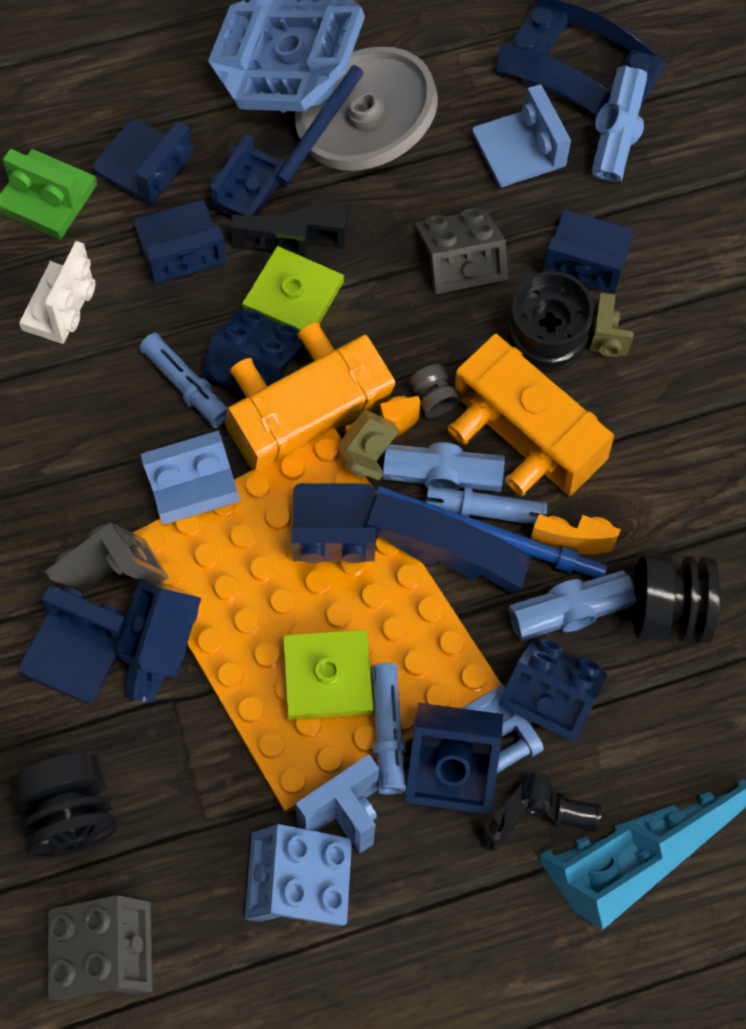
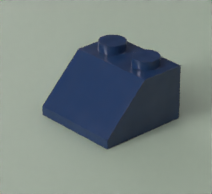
[405,702,503,815]

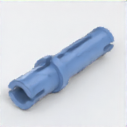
[139,333,228,428]
[426,485,547,525]
[371,663,407,795]

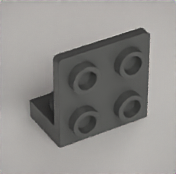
[415,208,508,294]
[45,522,169,592]
[48,895,153,1000]

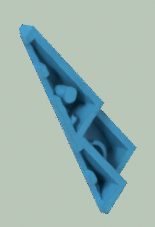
[539,779,746,930]

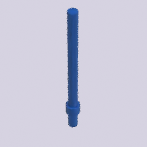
[376,486,607,578]

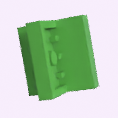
[0,149,97,240]

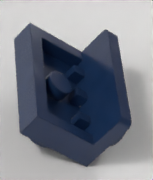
[209,134,284,217]

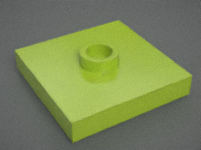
[242,246,344,332]
[283,630,373,720]

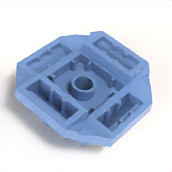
[208,0,365,113]

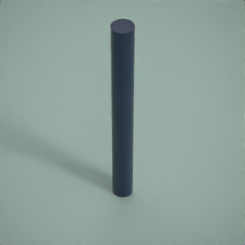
[275,65,364,185]

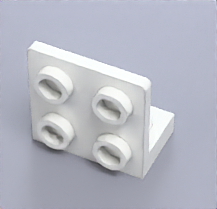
[19,241,95,344]

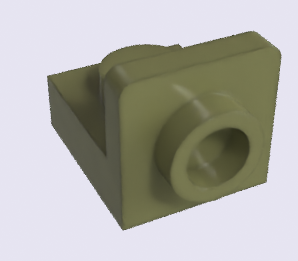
[589,293,634,357]
[337,409,399,480]

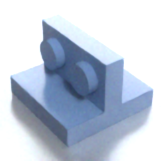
[141,430,240,525]
[296,754,379,854]

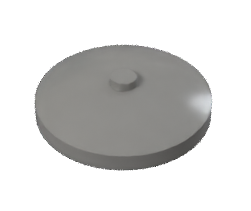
[295,47,438,170]

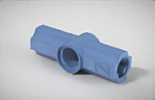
[592,66,648,182]
[383,442,505,492]
[508,570,636,642]

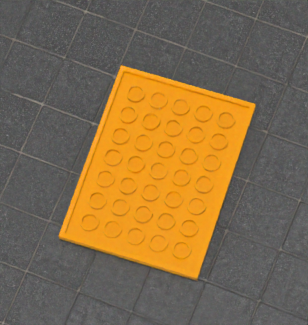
[133,428,502,815]

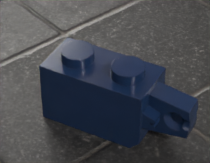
[116,578,202,703]

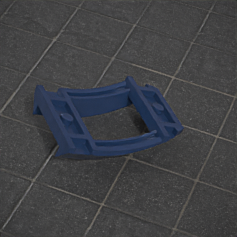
[496,0,665,121]

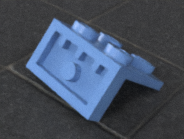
[472,84,571,187]
[245,824,352,926]

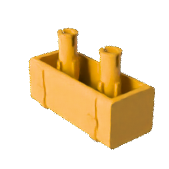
[225,322,395,471]
[448,334,614,497]

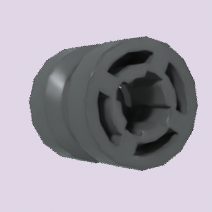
[409,364,460,418]

